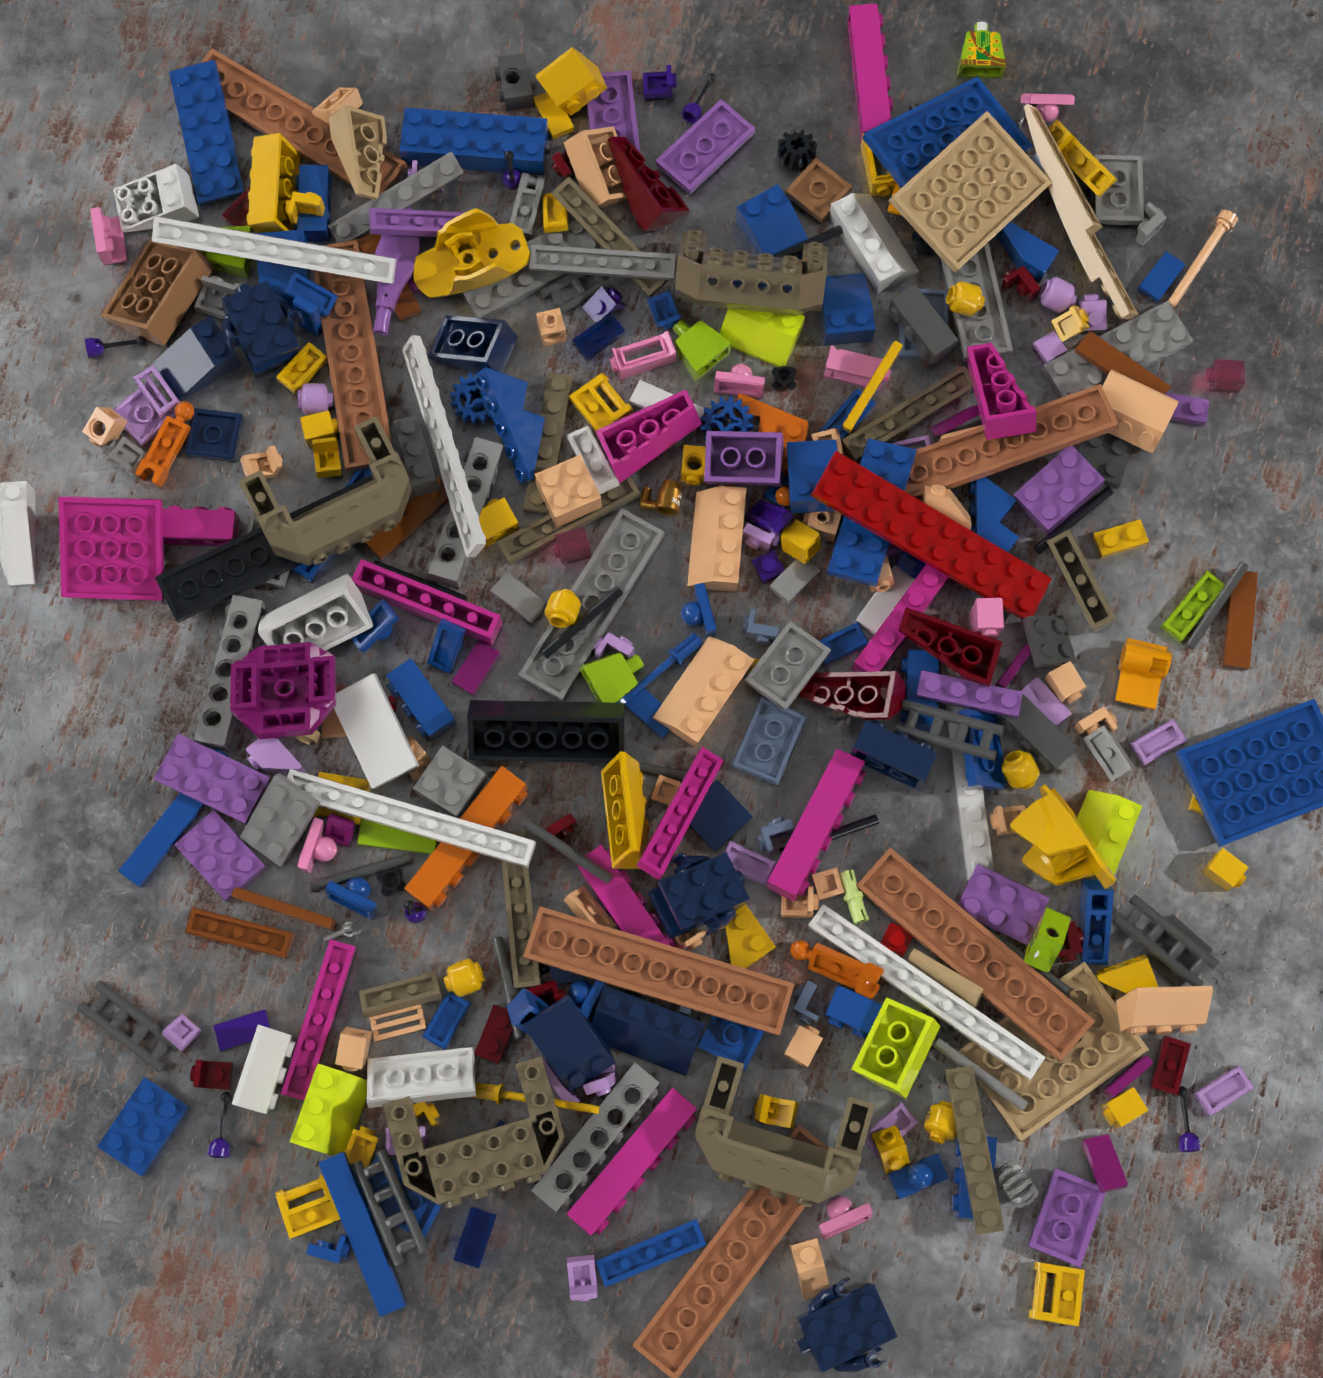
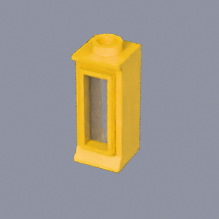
[861,133,896,197]

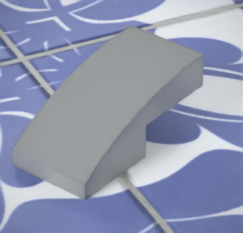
[769,559,821,604]
[490,572,547,624]

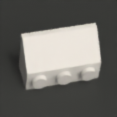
[232,1025,296,1114]

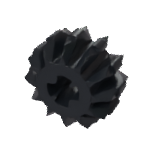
[777,128,817,171]

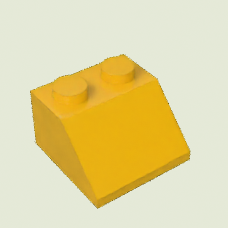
[535,47,607,116]

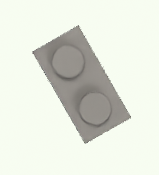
[1083,724,1135,782]

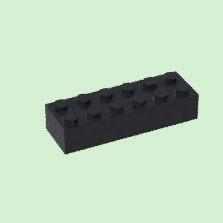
[467,700,625,763]

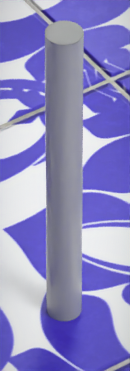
[933,1038,1028,1110]

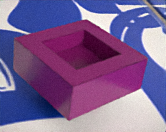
[324,813,355,847]

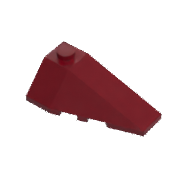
[898,607,1003,687]
[798,671,907,720]

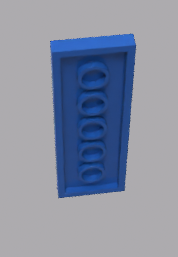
[169,60,245,207]
[827,438,916,587]

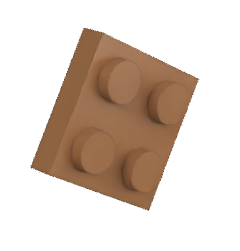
[785,158,852,223]

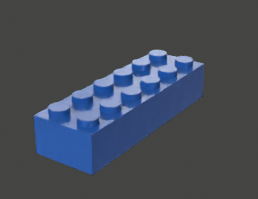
[399,108,549,176]

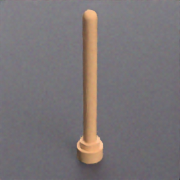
[1168,210,1238,307]

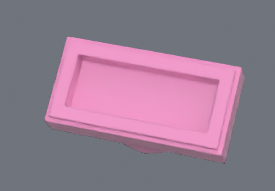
[1021,93,1075,123]
[714,363,765,399]
[297,818,337,874]
[819,1196,873,1240]

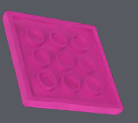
[58,496,164,601]

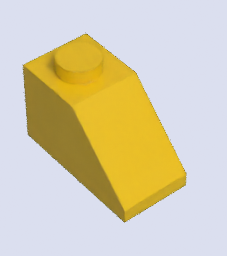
[479,497,520,549]
[1095,954,1158,994]

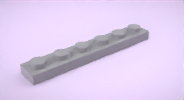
[328,151,465,243]
[529,244,677,281]

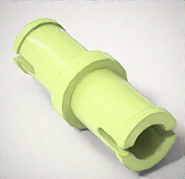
[839,870,869,925]

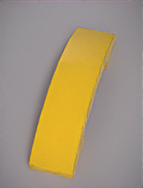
[1048,119,1117,197]

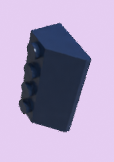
[591,985,705,1076]

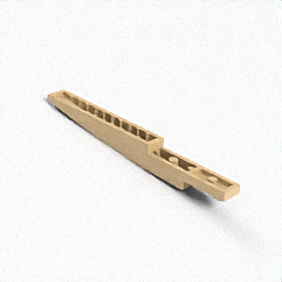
[1024,104,1139,320]

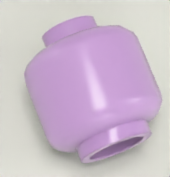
[1038,277,1077,313]
[298,383,333,415]

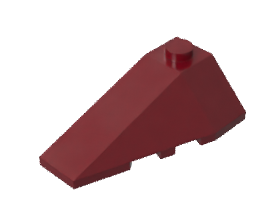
[608,137,690,231]

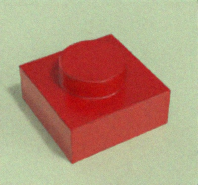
[880,922,913,958]

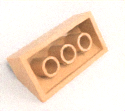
[687,486,747,592]
[653,636,754,747]

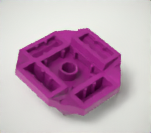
[230,642,336,739]

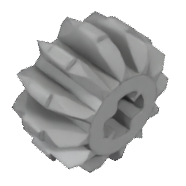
[994,1161,1038,1209]

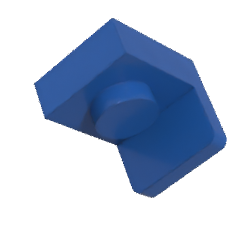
[306,1234,351,1263]

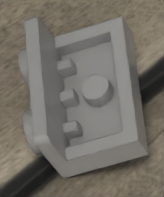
[194,276,241,319]

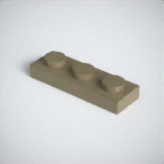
[359,971,442,1018]

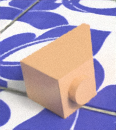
[922,485,972,530]
[789,1238,829,1300]

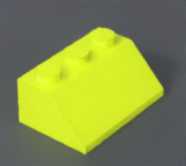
[719,308,805,367]
[1077,790,1142,876]
[851,997,940,1099]
[290,1064,367,1156]

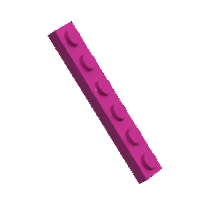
[636,746,724,880]
[281,939,357,1101]

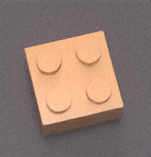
[535,454,602,527]

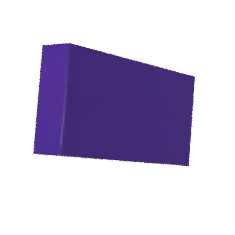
[744,499,793,534]
[213,1009,271,1052]

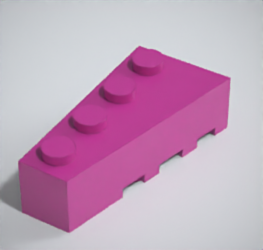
[967,342,1037,440]
[596,389,701,483]

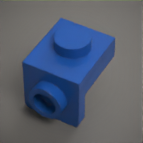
[646,290,682,330]

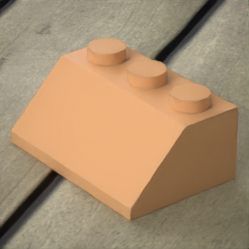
[563,126,627,209]
[1102,370,1179,454]
[1116,986,1213,1036]

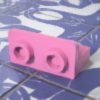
[90,207,128,265]

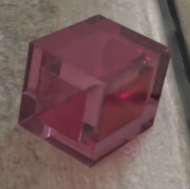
[1205,359,1245,393]
[552,527,591,565]

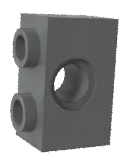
[494,53,534,111]

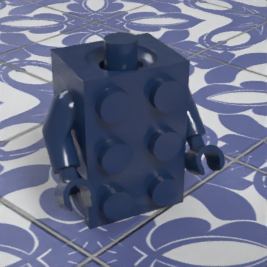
[222,280,305,376]
[648,852,750,940]
[796,1277,898,1372]

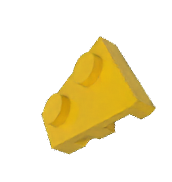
[725,904,776,969]

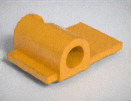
[1115,638,1172,710]

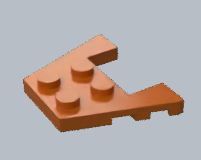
[726,393,809,486]

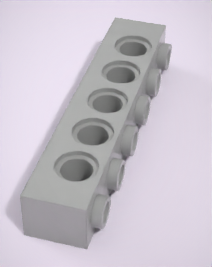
[426,437,505,589]
[192,595,267,752]
[531,1063,661,1212]

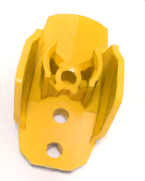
[413,208,530,299]
[1010,784,1116,889]

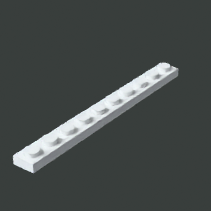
[152,216,397,284]
[402,335,486,557]
[939,661,994,881]
[287,769,536,868]
[808,904,1046,1081]

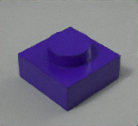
[751,550,785,584]

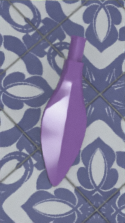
[373,207,420,336]

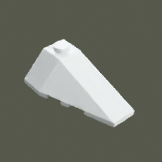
[0,481,35,587]

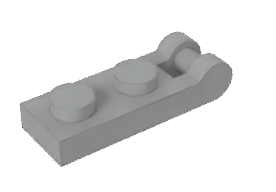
[510,173,547,238]

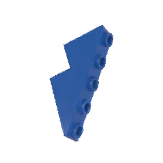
[475,367,545,484]
[969,477,1019,594]

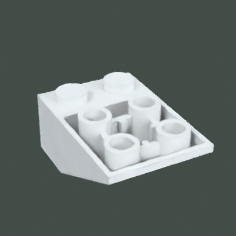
[113,164,199,233]

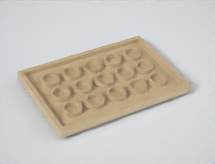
[888,111,1052,273]
[958,961,1149,1142]

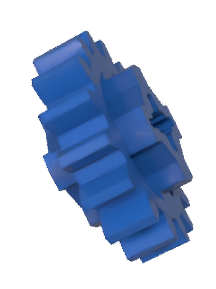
[450,372,493,426]
[700,396,754,440]

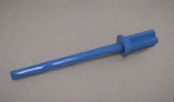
[616,632,702,703]

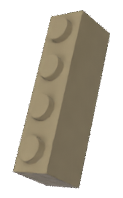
[1047,529,1119,633]

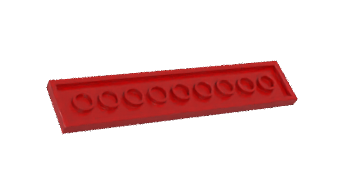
[811,451,1052,620]

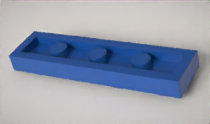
[595,1219,707,1287]

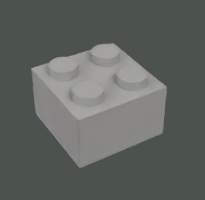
[413,745,488,819]

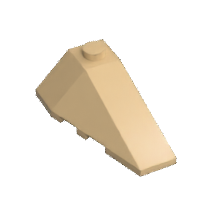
[329,105,387,200]

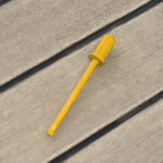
[472,1082,599,1114]

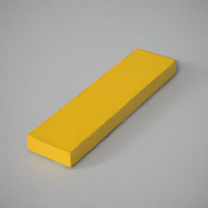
[842,341,903,433]

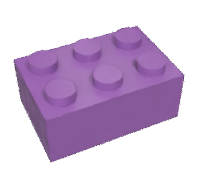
[704,431,784,487]
[1014,446,1105,535]

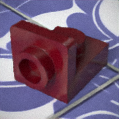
[1001,266,1040,303]
[545,813,577,855]
[190,1060,234,1090]

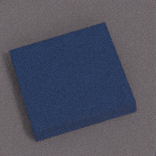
[185,408,244,463]
[689,779,753,853]

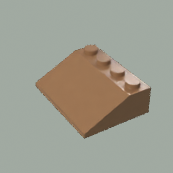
[100,238,214,346]

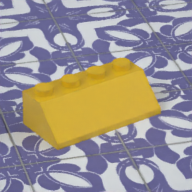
[247,133,302,233]
[601,751,650,869]

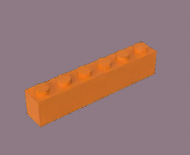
[404,766,528,911]

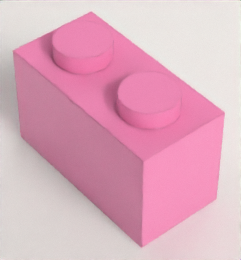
[969,598,1004,639]

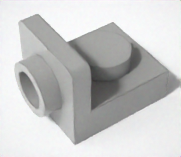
[1135,202,1167,246]
[106,436,147,475]

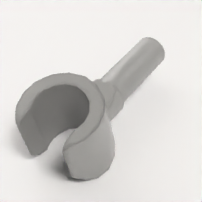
[324,920,362,942]

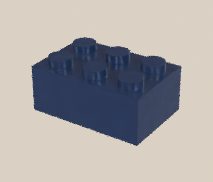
[850,720,938,791]

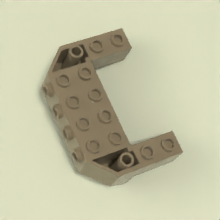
[675,230,828,315]
[238,416,412,566]
[383,1056,565,1209]
[694,1056,875,1208]

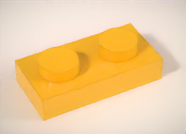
[276,342,328,395]
[1092,519,1149,559]

